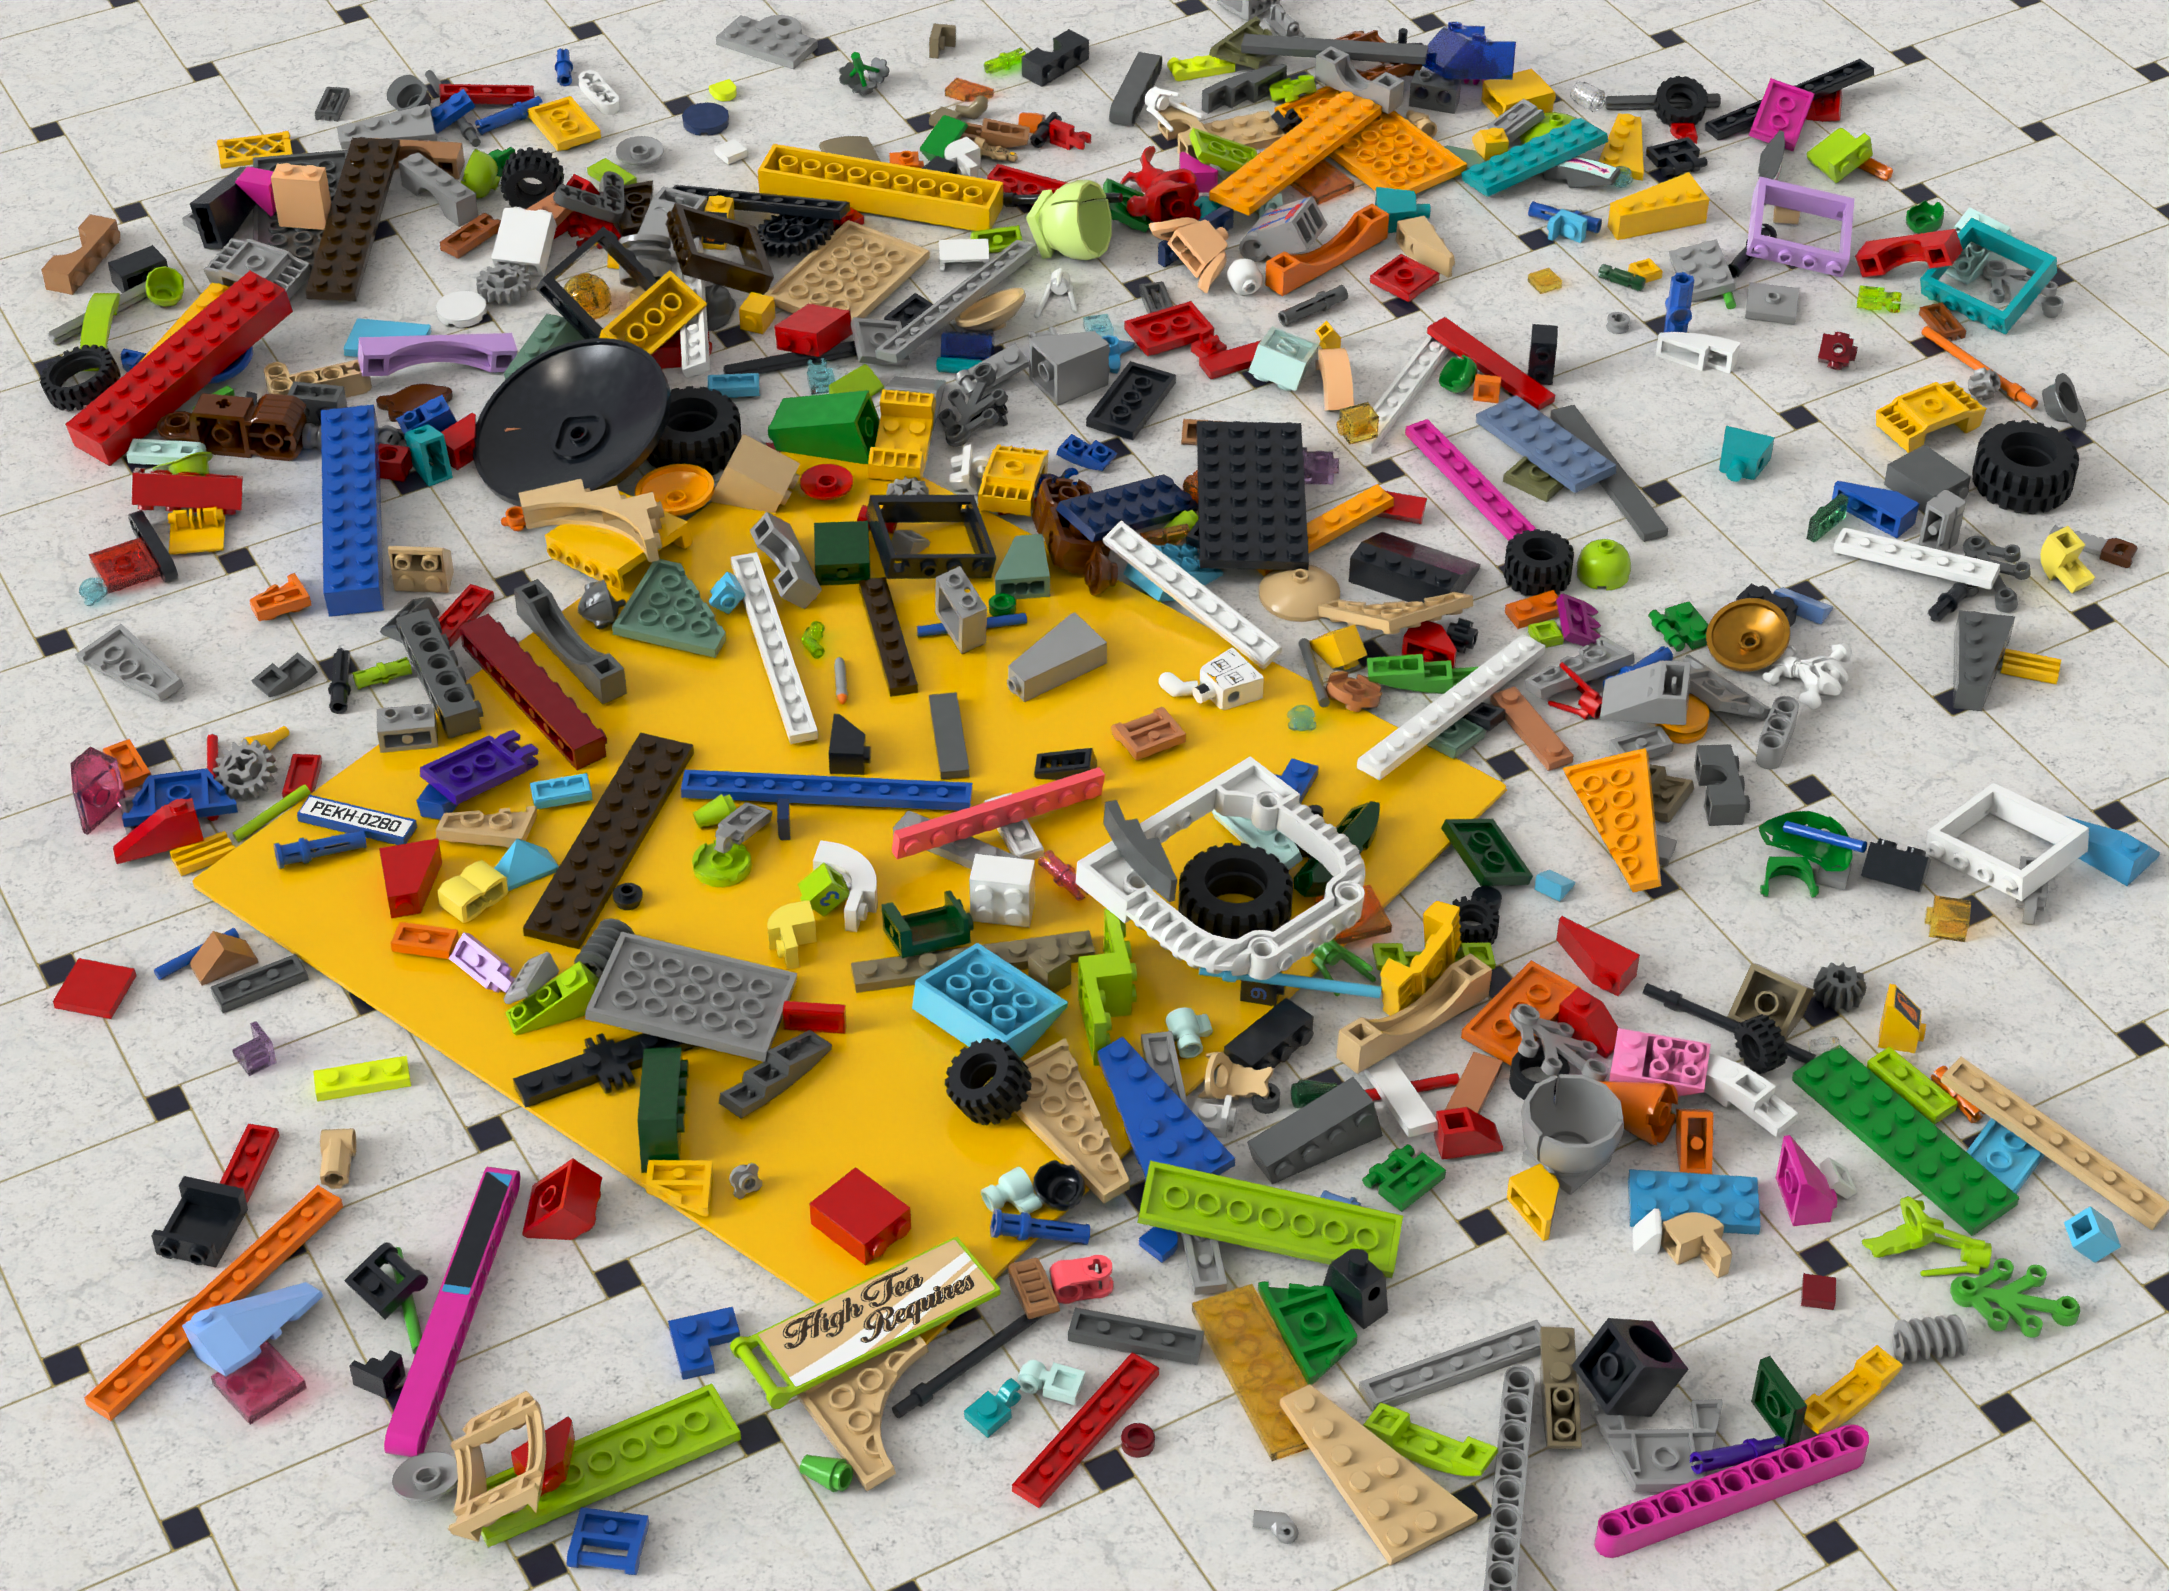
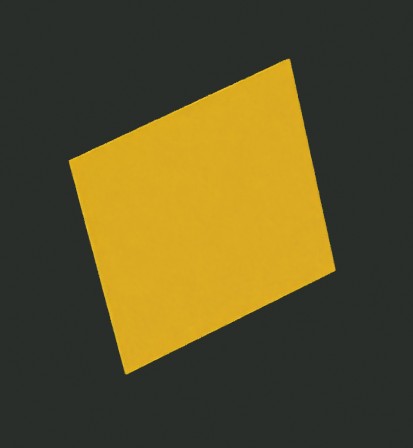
[192,451,1507,1345]

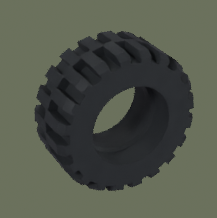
[647,386,742,475]
[1972,420,2080,514]
[1178,843,1293,939]

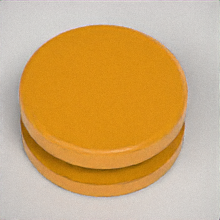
[1655,694,1710,744]

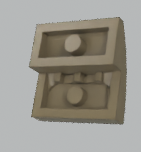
[819,136,881,162]
[1650,764,1694,823]

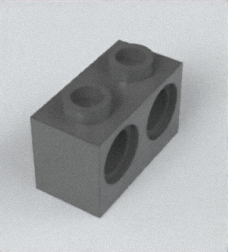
[1409,70,1461,114]
[287,381,347,425]

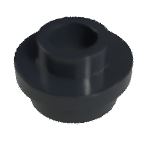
[613,883,643,910]

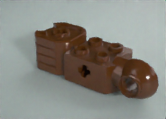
[156,393,307,461]
[1032,477,1118,596]

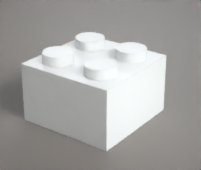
[969,854,1035,927]

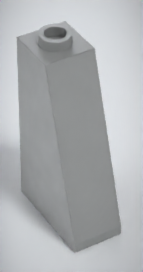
[1007,612,1107,702]

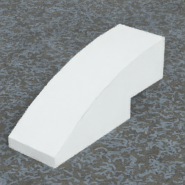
[1655,332,1741,374]

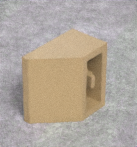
[388,546,454,593]

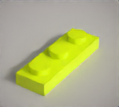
[313,1056,411,1102]

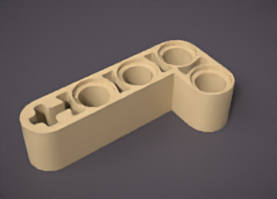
[264,360,372,398]

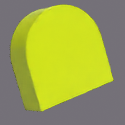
[709,79,737,101]

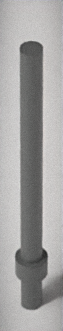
[425,70,481,147]

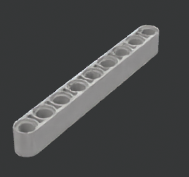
[1483,1365,1535,1591]

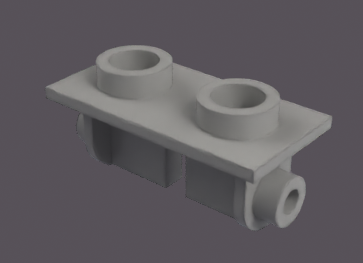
[1263,4,1305,37]

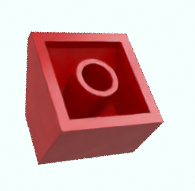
[522,1158,602,1240]

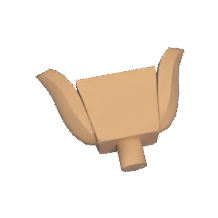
[1149,217,1228,293]

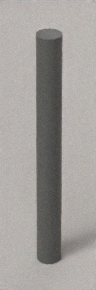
[1298,638,1330,707]

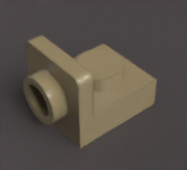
[929,23,956,59]

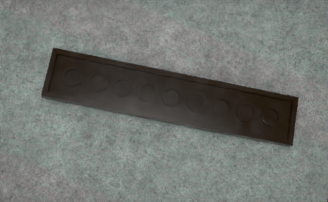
[305,137,401,301]
[523,732,694,949]

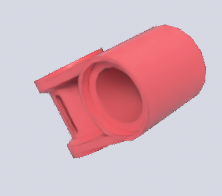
[1049,1255,1114,1304]

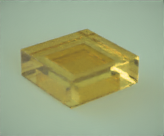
[1527,267,1562,294]

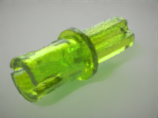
[983,48,1026,74]

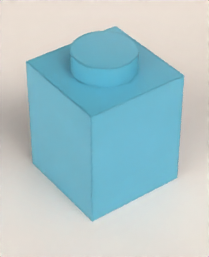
[2064,1206,2121,1263]

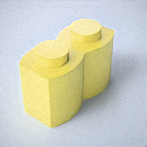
[438,860,508,923]

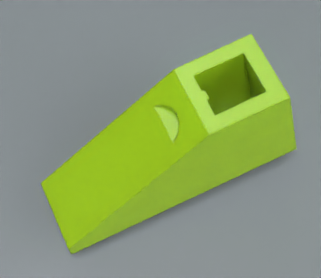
[505,961,599,1035]

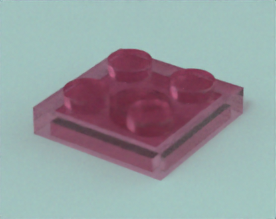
[211,1341,307,1425]

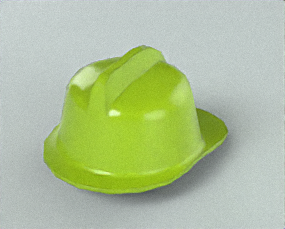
[152,452,213,476]

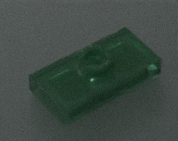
[1806,493,1849,542]

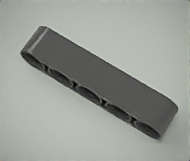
[1109,52,1163,126]

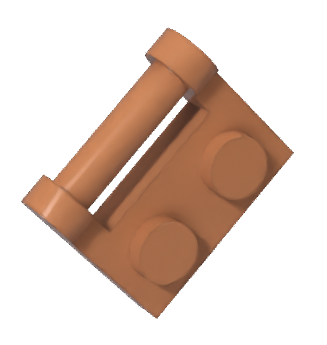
[1111,706,1186,761]

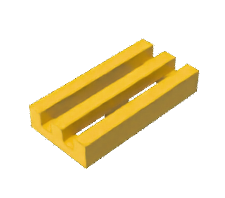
[2001,649,2062,684]
[169,831,235,876]

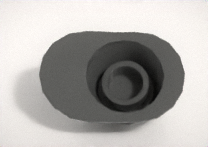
[387,75,431,111]
[705,284,736,331]
[2042,373,2086,432]

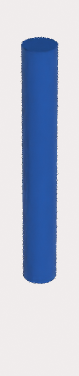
[1783,821,1867,853]
[154,928,239,980]

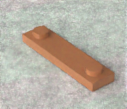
[1490,686,1574,771]

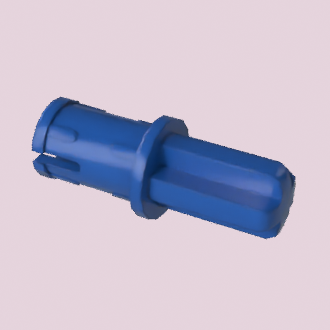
[555,48,573,86]

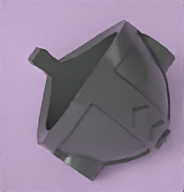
[578,579,626,629]

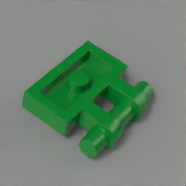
[1648,601,1709,652]
[1362,1144,1446,1212]

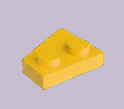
[645,1160,713,1216]

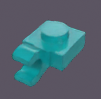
[964,1378,1022,1438]

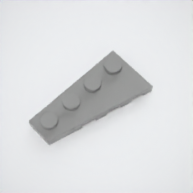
[337,104,437,149]
[75,624,184,702]
[1525,636,1635,699]

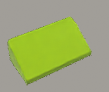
[970,225,1023,254]
[829,364,884,396]

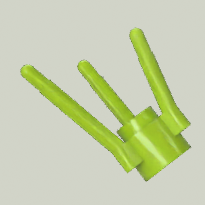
[1920,1222,1992,1277]

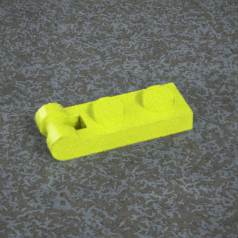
[1167,55,1235,81]

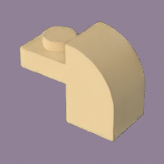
[1661,1212,1732,1278]

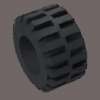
[501,147,564,209]
[1503,529,1574,596]
[945,1038,1032,1125]

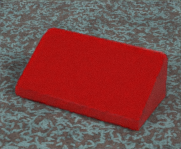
[1376,491,1427,524]

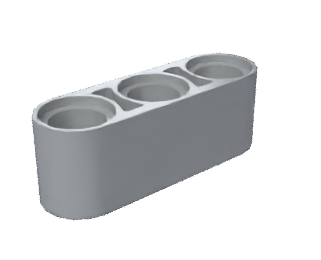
[1756,696,1799,770]

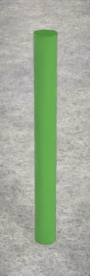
[392,1247,422,1354]

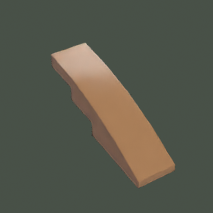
[934,118,1030,148]

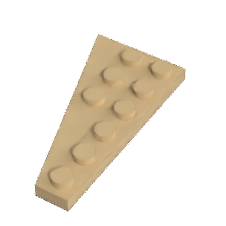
[990,1038,1130,1204]
[1280,1384,1478,1566]

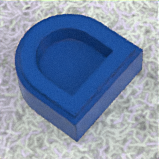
[1139,1227,1178,1263]

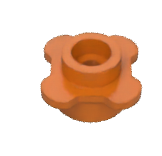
[501,506,526,531]

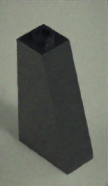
[189,167,260,249]

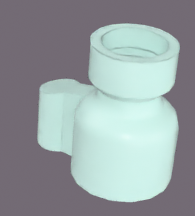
[1165,1007,1213,1058]
[981,1166,1042,1214]

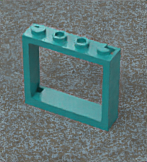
[1920,217,2057,335]

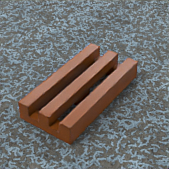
[1919,302,1967,341]

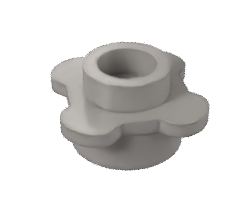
[729,1163,762,1199]

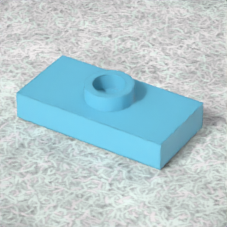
[708,373,760,398]
[530,773,593,809]

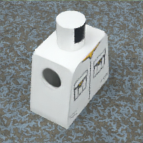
[1192,647,1264,710]

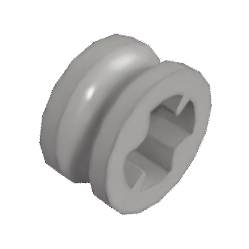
[1606,312,1630,334]

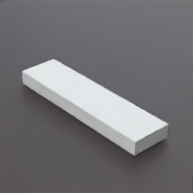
[1363,1055,1438,1138]

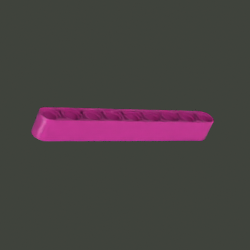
[1594,1424,1869,1558]

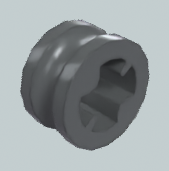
[1252,1083,1280,1114]

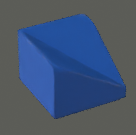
[416,784,458,820]

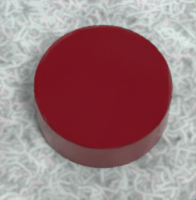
[1121,1423,1155,1458]

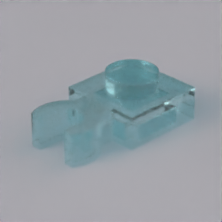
[807,358,835,395]

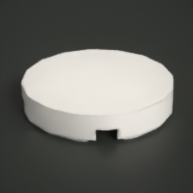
[436,291,487,328]

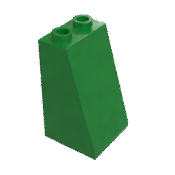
[768,390,880,464]

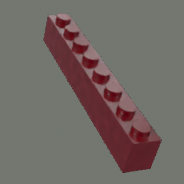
[459,613,607,770]

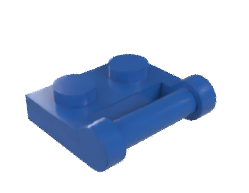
[566,1507,649,1575]

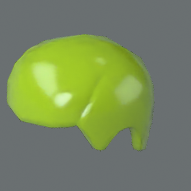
[146,266,184,307]

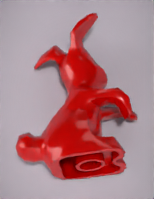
[1120,146,1201,222]

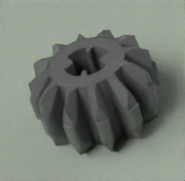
[1813,962,1867,1012]

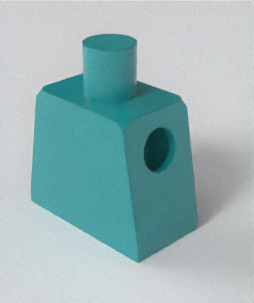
[1375,187,1431,233]
[405,425,453,487]
[1719,425,1775,482]

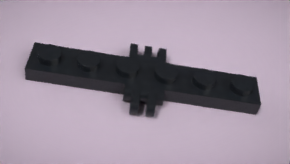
[513,1033,698,1108]

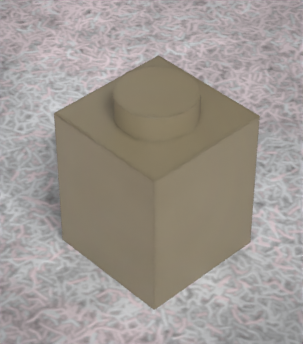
[1028,942,1071,993]

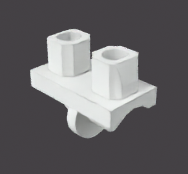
[950,444,989,495]

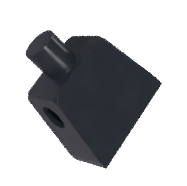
[1323,1249,1388,1329]

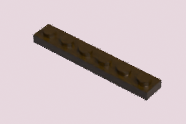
[859,577,918,697]

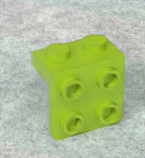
[1807,128,1873,183]

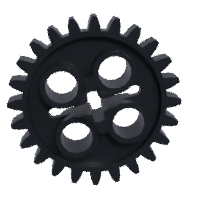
[757,214,834,258]

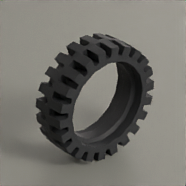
[40,344,121,411]

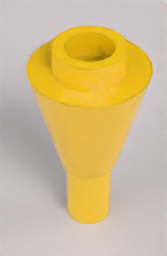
[242,726,290,751]

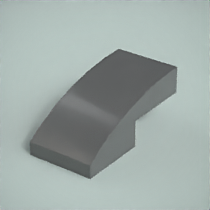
[251,652,318,697]

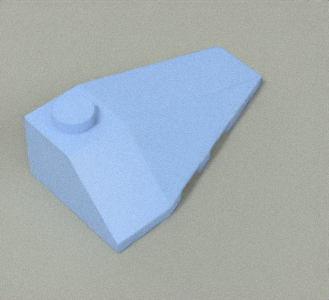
[182,1282,323,1377]

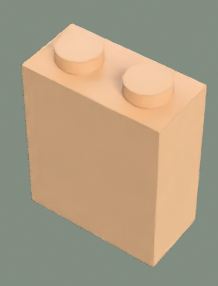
[271,163,332,230]

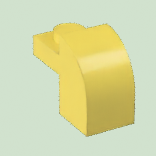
[2040,526,2095,593]
[767,900,817,969]

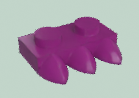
[1556,593,1601,647]

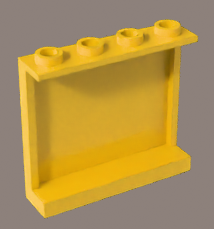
[545,490,692,592]

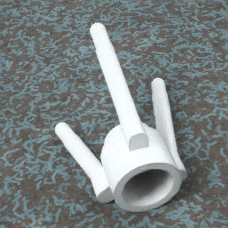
[1145,86,1204,132]
[1034,268,1077,318]

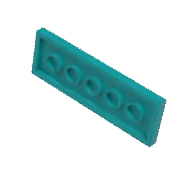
[1461,118,1608,197]

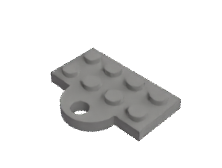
[716,15,818,70]

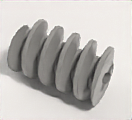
[1893,1314,1969,1362]

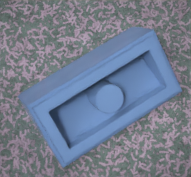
[1773,587,1833,624]

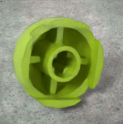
[461,149,501,199]
[1577,539,1631,591]

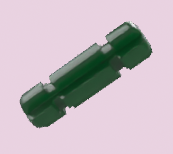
[1598,264,1646,291]

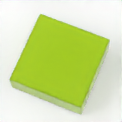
[1528,620,1564,648]

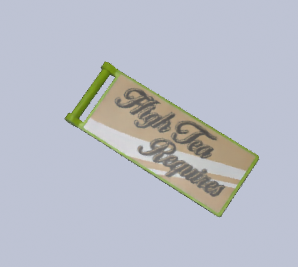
[730,1237,1001,1409]

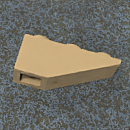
[1396,216,1455,278]

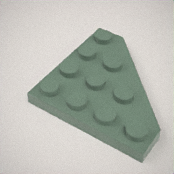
[612,559,726,658]

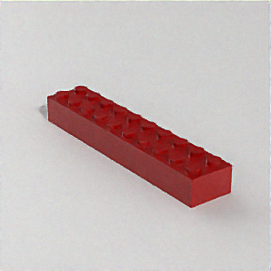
[65,271,293,466]

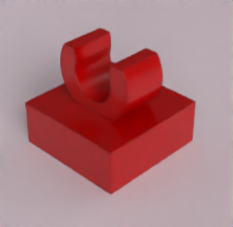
[1191,329,1227,358]

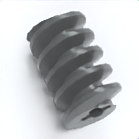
[574,918,635,980]

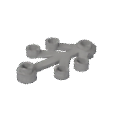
[1983,260,2064,318]
[1509,1004,1609,1081]

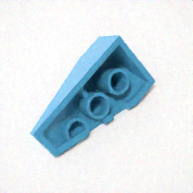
[2052,816,2160,886]

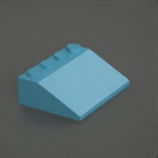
[912,943,1068,1058]

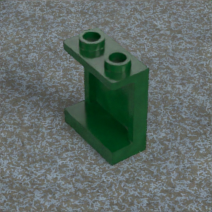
[814,521,870,586]
[881,890,974,958]

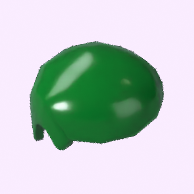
[1906,200,1945,234]
[1439,355,1477,393]

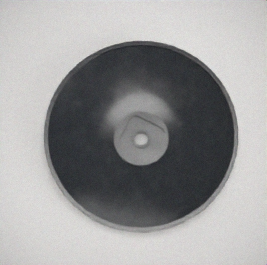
[472,338,671,507]

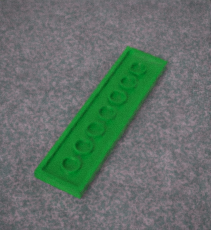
[1792,1044,2019,1236]

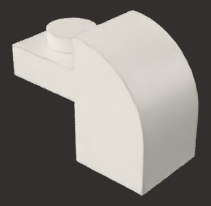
[945,137,981,178]

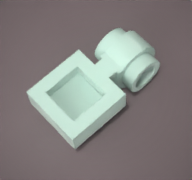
[1017,1360,1085,1405]

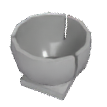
[1521,1074,1624,1195]

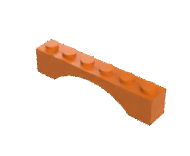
[1265,204,1389,296]

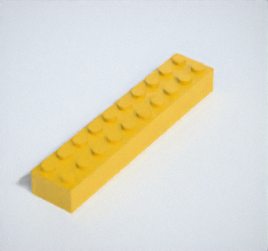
[758,144,1003,231]

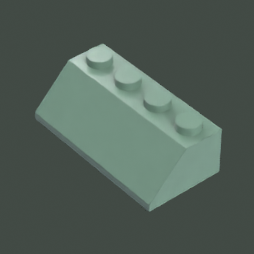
[504,314,584,380]

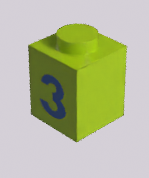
[798,863,850,916]

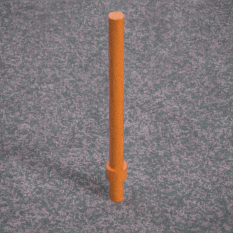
[1921,326,2038,409]

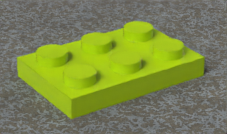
[1189,128,1258,172]

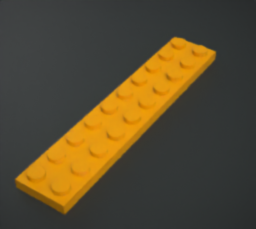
[1209,91,1382,216]

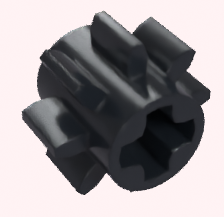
[1446,618,1478,654]

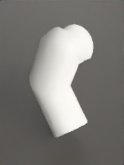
[1159,672,1198,697]

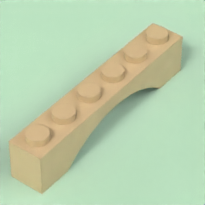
[1336,953,1492,1074]

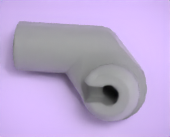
[1253,1510,1299,1544]

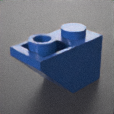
[396,395,457,435]

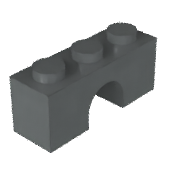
[1694,744,1750,826]

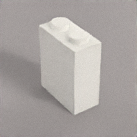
[491,207,557,276]

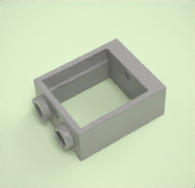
[935,566,987,654]

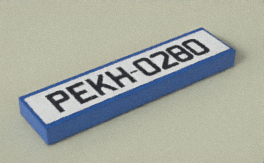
[297,795,417,845]

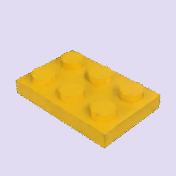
[528,96,601,152]

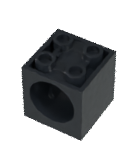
[1571,1318,1689,1417]

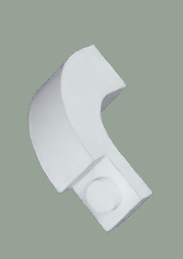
[813,840,878,932]

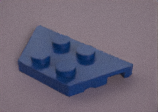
[122,768,238,827]

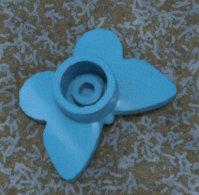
[1102,335,1135,374]

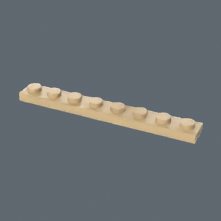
[1940,1056,2169,1230]

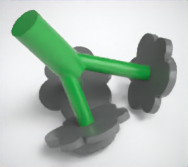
[839,52,890,95]

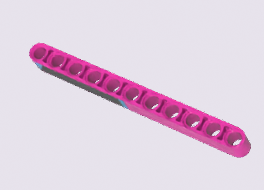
[384,1166,521,1457]

